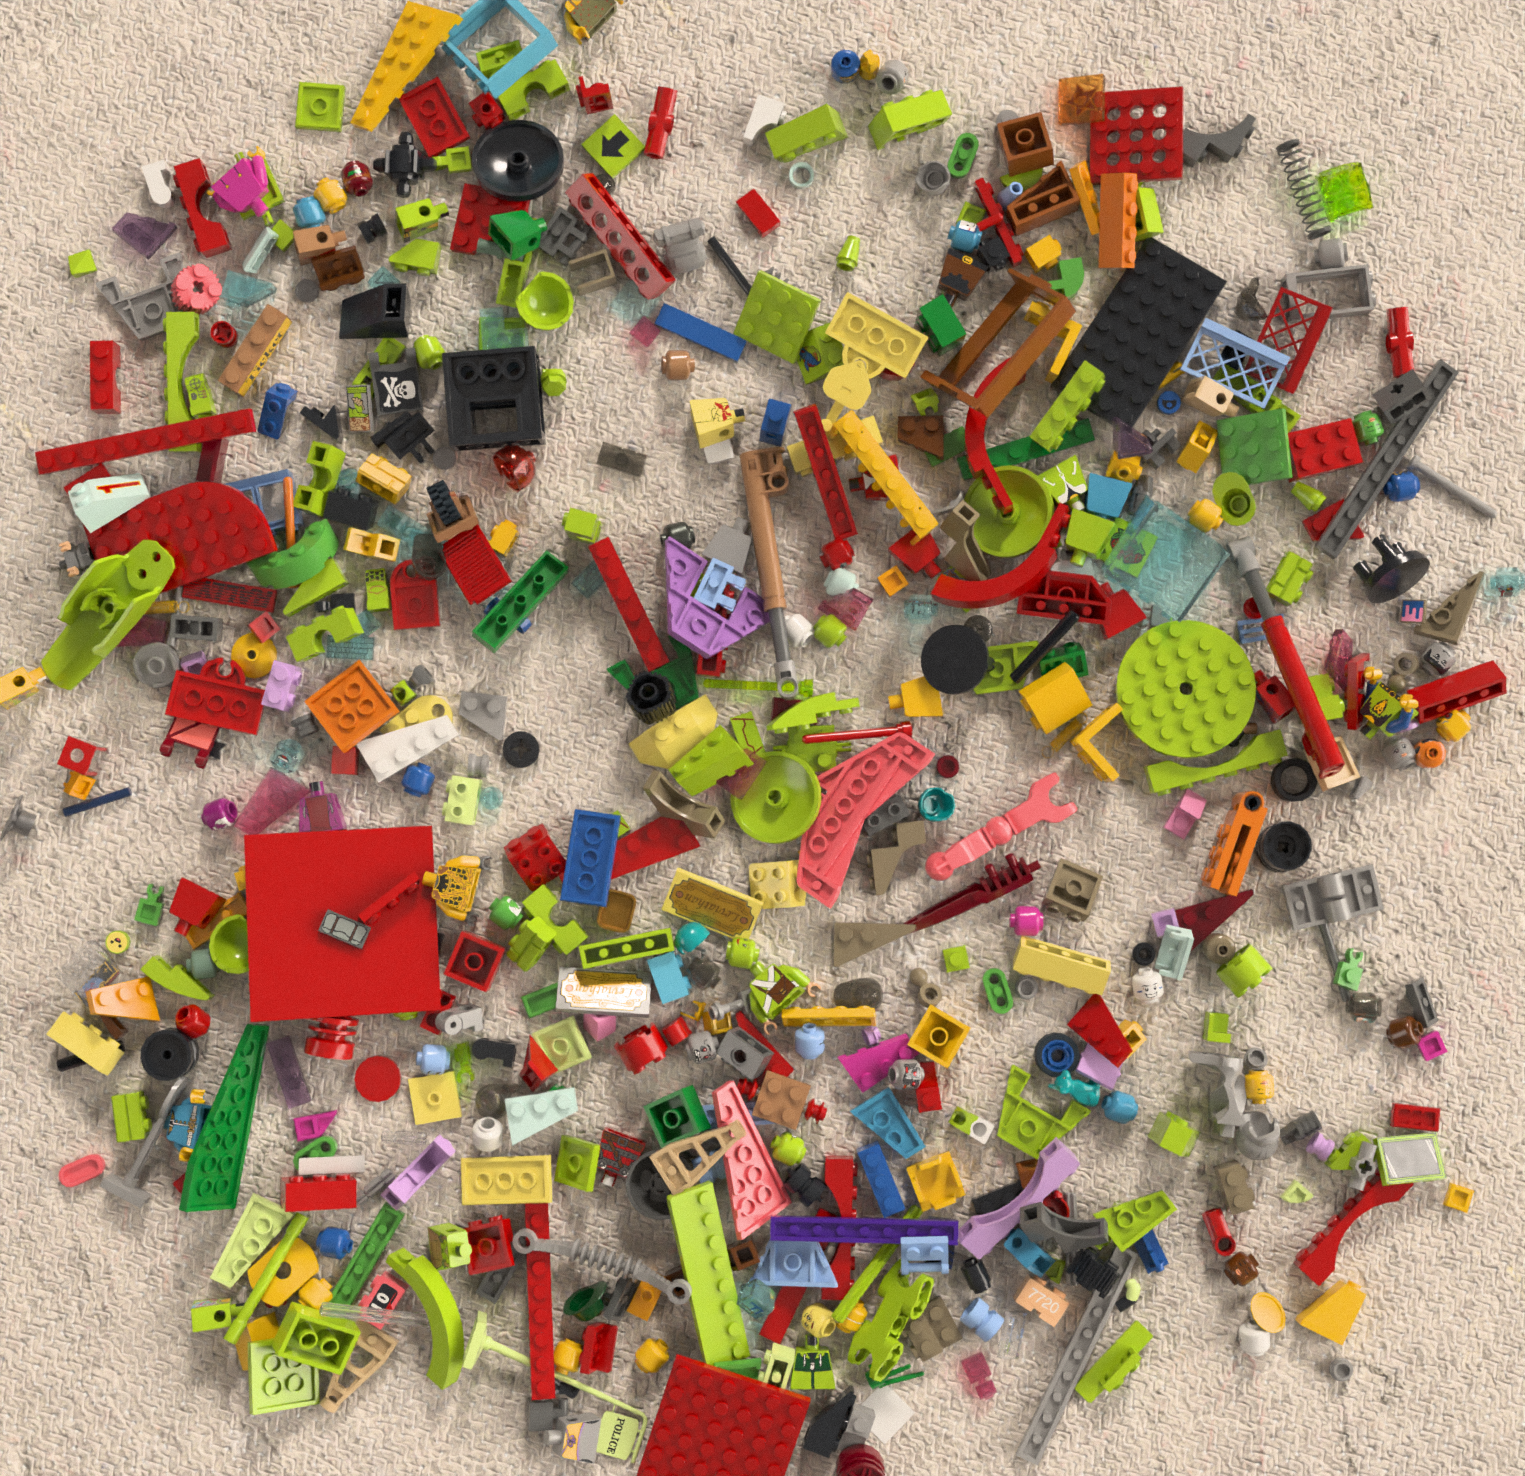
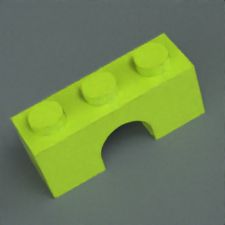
[497,59,570,121]
[293,441,346,518]
[562,507,602,545]
[286,606,364,662]
[522,884,589,955]

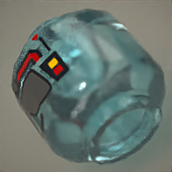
[1490,567,1525,597]

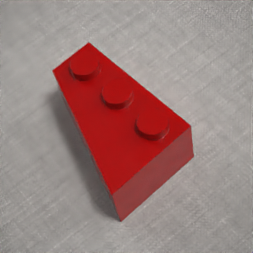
[280,1173,357,1212]

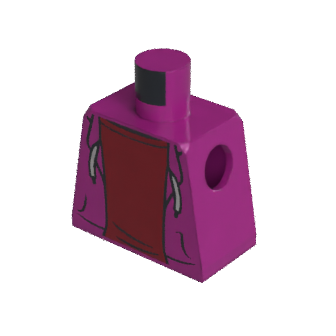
[299,781,347,832]

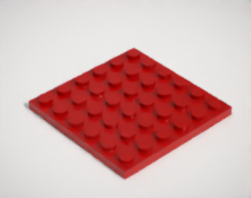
[636,1354,811,1476]

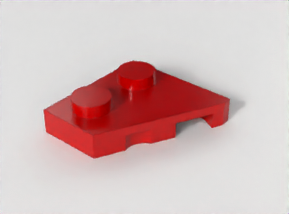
[1301,499,1365,541]

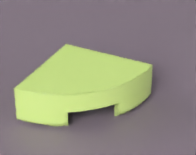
[1280,1179,1314,1203]

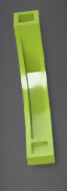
[385,1247,464,1390]

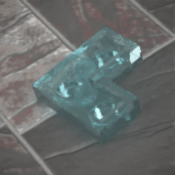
[479,307,529,350]

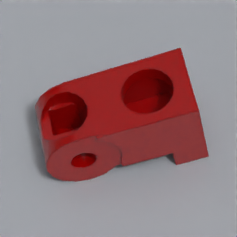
[419,989,456,1036]

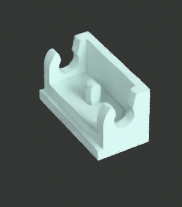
[1154,925,1194,981]

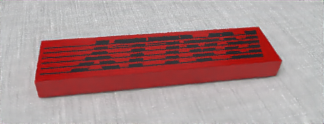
[182,578,278,613]

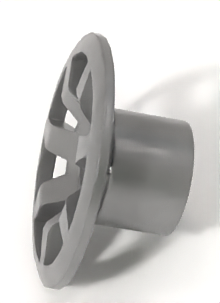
[0,795,37,841]

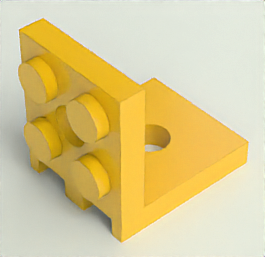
[1023,301,1082,384]
[1069,703,1123,783]

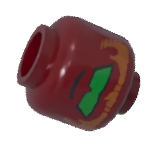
[341,160,373,197]

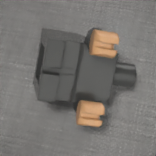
[59,541,95,577]

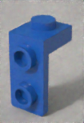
[257,383,298,439]

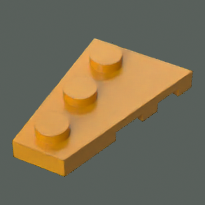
[1069,160,1100,235]
[85,976,160,1022]

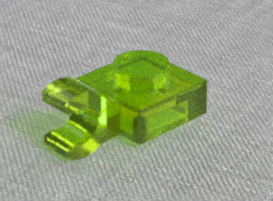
[454,1040,475,1083]

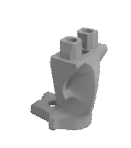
[1188,1051,1246,1138]

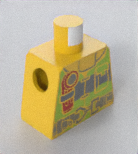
[0,666,47,710]

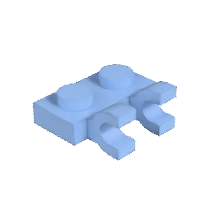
[694,558,746,612]

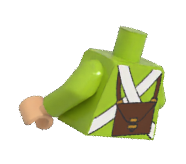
[749,961,821,1035]

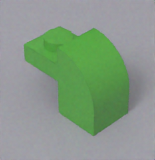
[1048,257,1084,300]

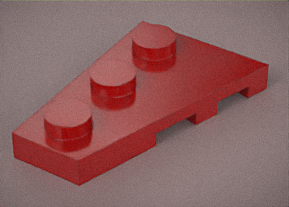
[1067,994,1133,1068]

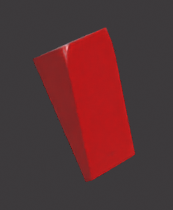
[736,189,781,238]

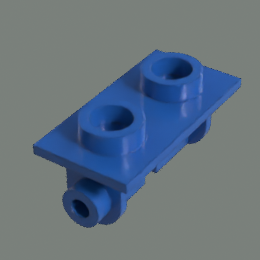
[1134,1230,1169,1274]

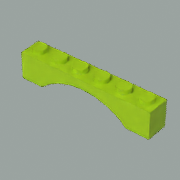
[163,312,202,453]
[1143,729,1288,796]

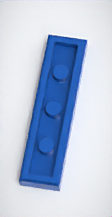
[655,303,747,363]

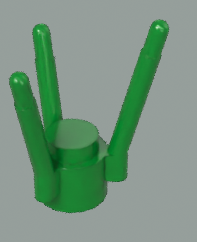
[865,1364,924,1390]

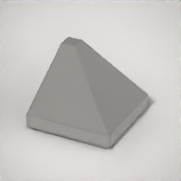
[1349,777,1373,799]

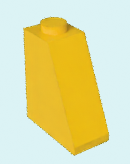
[1295,1280,1366,1345]

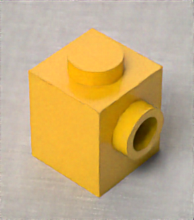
[1024,234,1062,273]

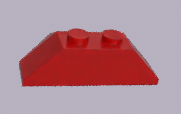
[1017,570,1112,626]

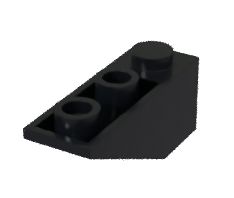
[802,1385,856,1458]

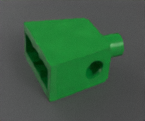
[488,210,547,261]

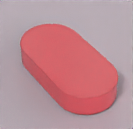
[59,1154,105,1187]

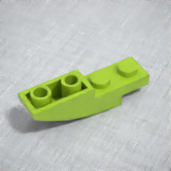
[766,692,860,734]

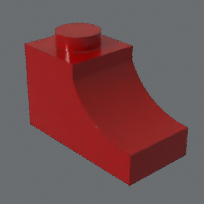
[914,1060,942,1113]

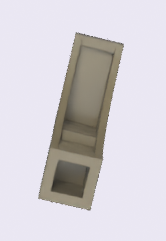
[643,770,725,839]

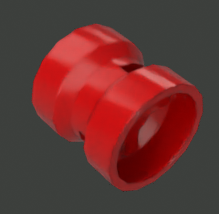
[210,321,238,348]

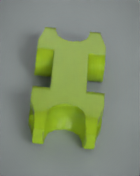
[847,1258,934,1382]

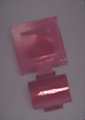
[961,1351,997,1400]

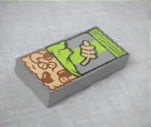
[346,385,374,432]

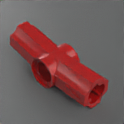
[644,86,678,160]
[1385,307,1414,378]

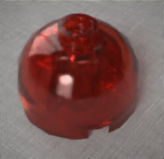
[493,445,536,492]

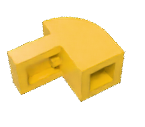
[343,528,401,562]

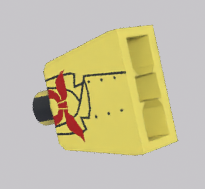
[690,398,745,449]

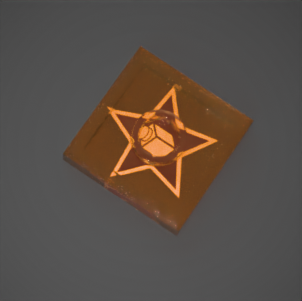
[1058,74,1105,126]

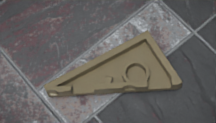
[1413,571,1484,645]
[834,922,916,967]

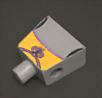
[543,1412,601,1464]

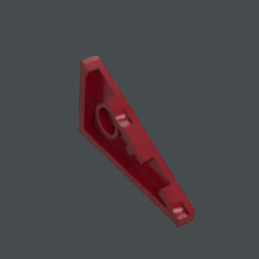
[1175,889,1254,952]

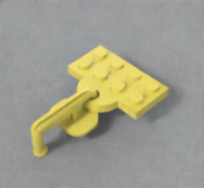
[821,292,929,433]

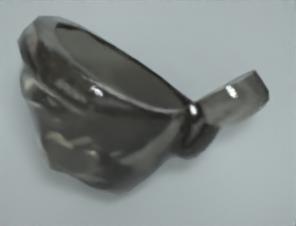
[1234,278,1268,321]
[475,1083,522,1119]

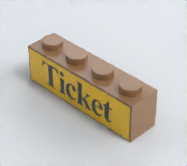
[218,304,292,398]

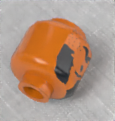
[1414,738,1446,768]

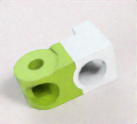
[948,1106,995,1144]

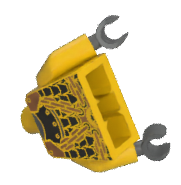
[422,855,492,926]

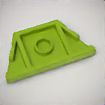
[972,640,1038,695]

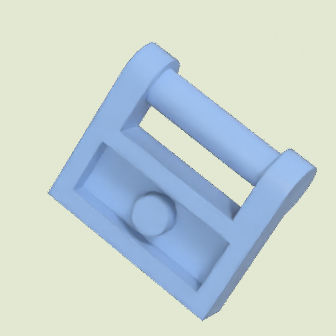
[901,1236,949,1275]

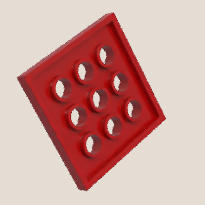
[1090,86,1184,185]

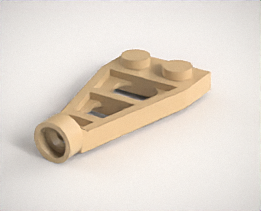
[650,1119,747,1195]
[320,1317,399,1413]

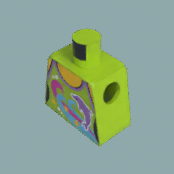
[191,1297,245,1332]

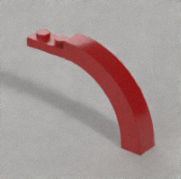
[965,357,1026,515]
[931,503,1071,609]

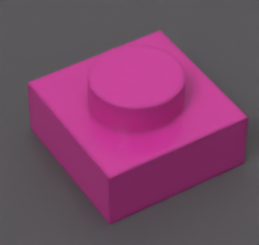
[1417,1030,1448,1061]

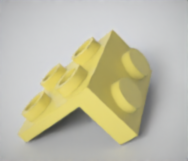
[749,860,806,909]

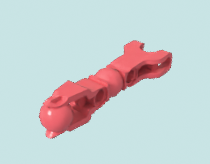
[925,772,1078,881]

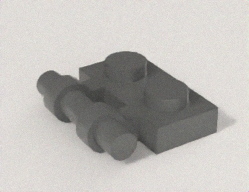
[538,207,592,267]

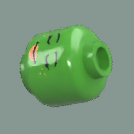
[1352,410,1384,446]

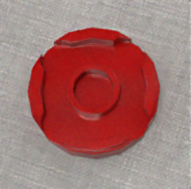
[354,1055,402,1102]

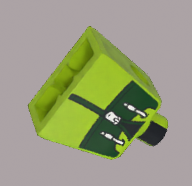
[790,1333,835,1389]

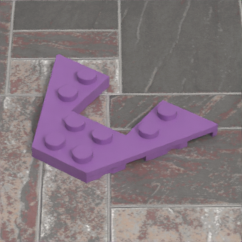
[665,536,784,659]

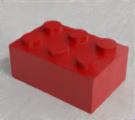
[1288,418,1363,483]

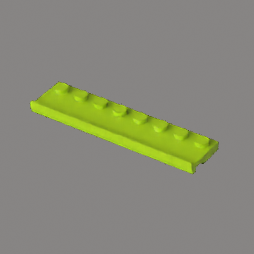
[666,1180,750,1366]

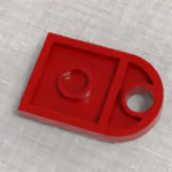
[390,559,441,630]

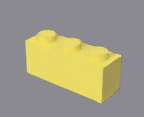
[47,1011,125,1076]

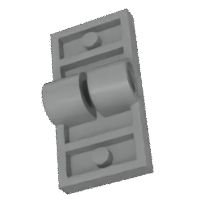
[1281,864,1384,931]

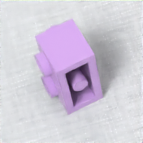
[261,660,302,712]

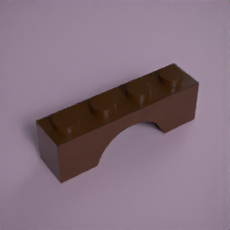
[665,1235,760,1296]

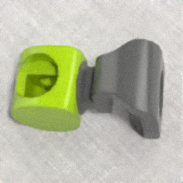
[390,665,436,706]

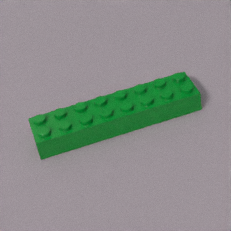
[472,550,569,654]

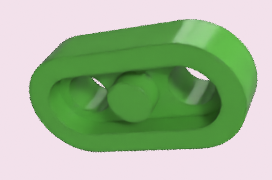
[947,133,979,179]
[982,968,1013,1014]
[293,1135,338,1171]

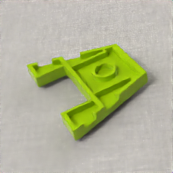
[996,1064,1091,1159]

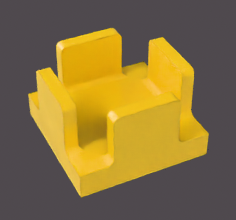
[906,1150,966,1211]

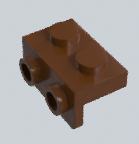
[311,245,365,291]

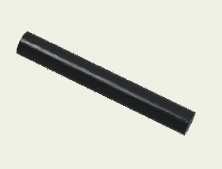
[707,236,752,296]

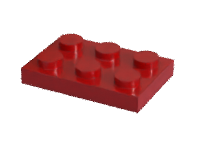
[399,76,471,157]

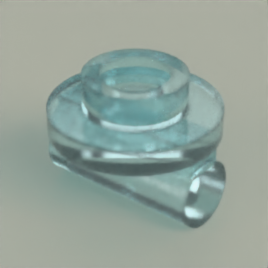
[337,468,359,489]

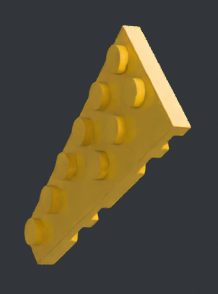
[350,1,463,132]

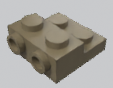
[1042,858,1103,923]
[902,1295,963,1362]

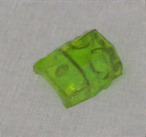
[1315,162,1373,223]

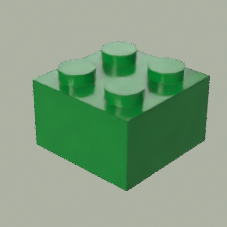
[915,294,967,357]
[643,1085,711,1148]

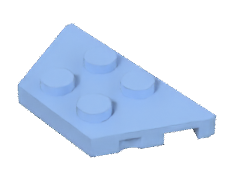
[749,1239,838,1288]

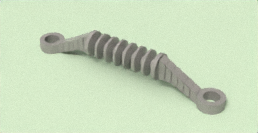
[513,1228,692,1305]

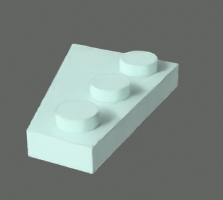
[505,1087,578,1146]

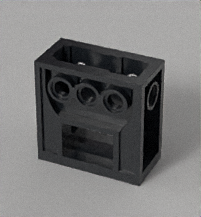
[442,346,546,452]

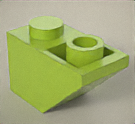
[389,238,442,277]
[1324,1131,1377,1170]

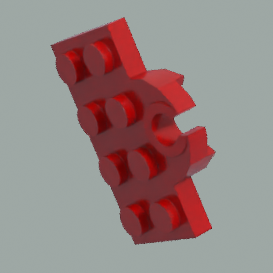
[165,657,265,736]

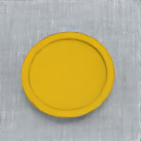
[1251,1292,1286,1333]

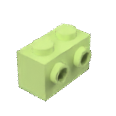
[442,775,482,825]
[758,1343,795,1389]

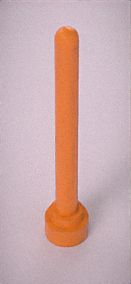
[283,477,302,588]

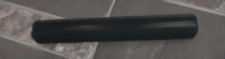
[1010,610,1080,684]

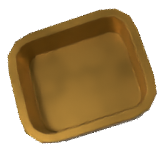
[597,889,636,933]

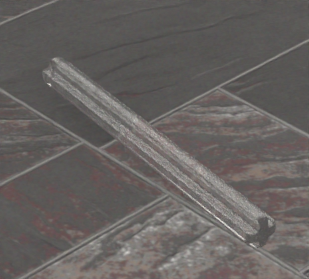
[319,1302,431,1329]

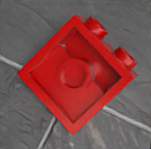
[463,1215,515,1276]

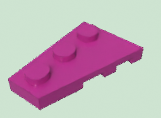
[838,1033,920,1093]

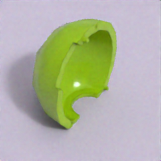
[515,271,574,331]
[209,914,249,974]

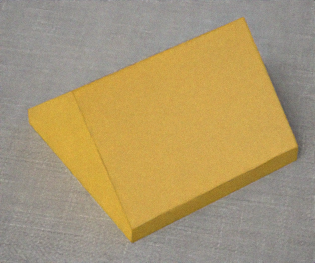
[907,1004,971,1069]
[235,1311,279,1371]

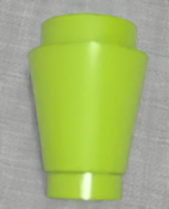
[836,235,860,272]
[1291,481,1327,513]

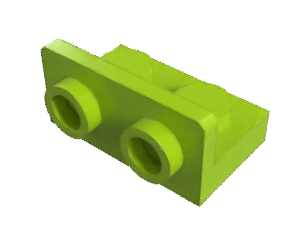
[476,39,522,79]

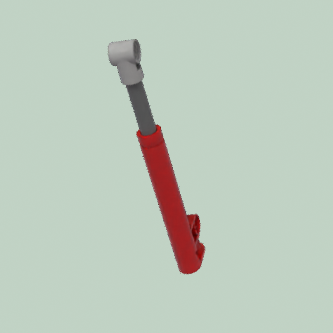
[1226,536,1345,779]

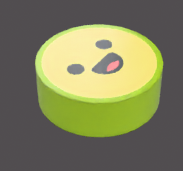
[105,930,131,954]

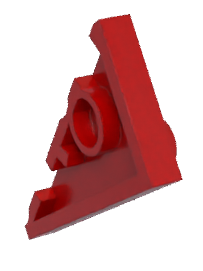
[735,1010,795,1089]

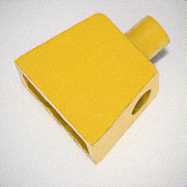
[888,676,943,717]

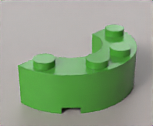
[246,519,339,589]

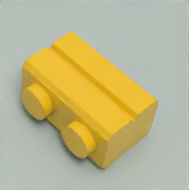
[356,453,412,505]

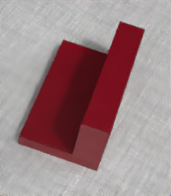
[196,438,229,484]

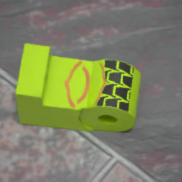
[365,568,392,613]

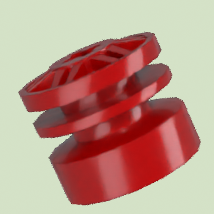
[304,1016,359,1060]

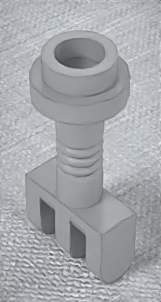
[708,988,752,1021]

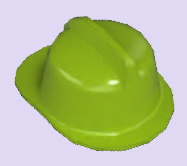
[1212,472,1256,526]

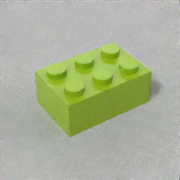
[272,1302,361,1375]

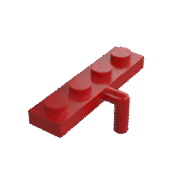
[974,177,1024,268]

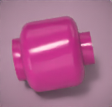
[1009,906,1043,936]

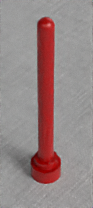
[802,721,912,744]

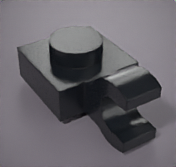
[314,593,356,613]

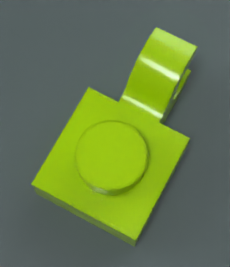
[432,146,472,174]

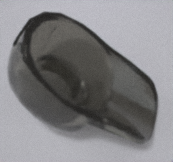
[411,534,446,581]
[833,978,883,1010]

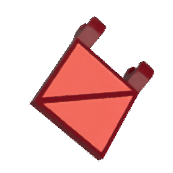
[159,717,221,769]

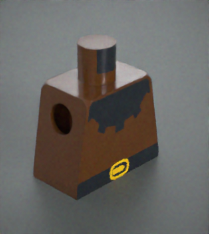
[937,248,989,308]

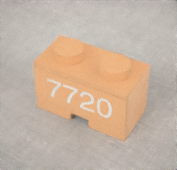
[1013,1274,1070,1327]

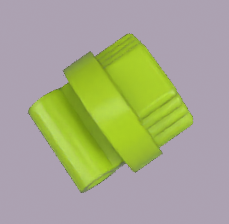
[540,369,567,396]

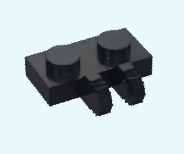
[384,412,435,464]

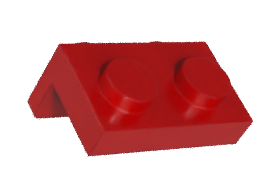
[579,1321,618,1374]

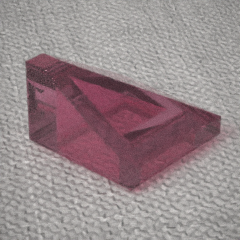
[629,316,661,348]

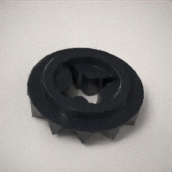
[503,731,540,768]

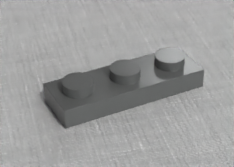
[475,1231,526,1304]

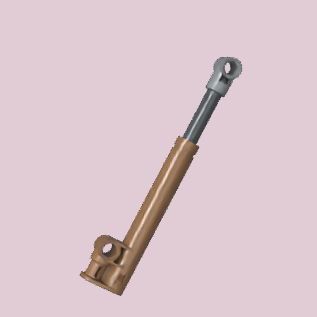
[739,447,799,700]

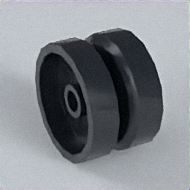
[140,1027,199,1081]

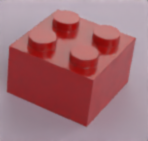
[444,930,507,992]

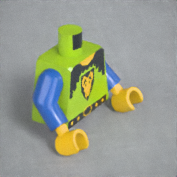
[1360,666,1418,739]

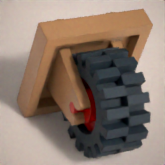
[426,480,479,543]

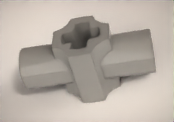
[1348,1141,1377,1191]

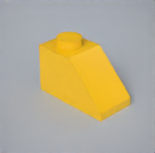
[1176,420,1218,473]

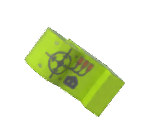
[185,373,217,419]

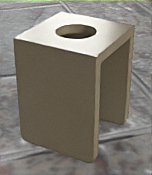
[568,249,617,296]

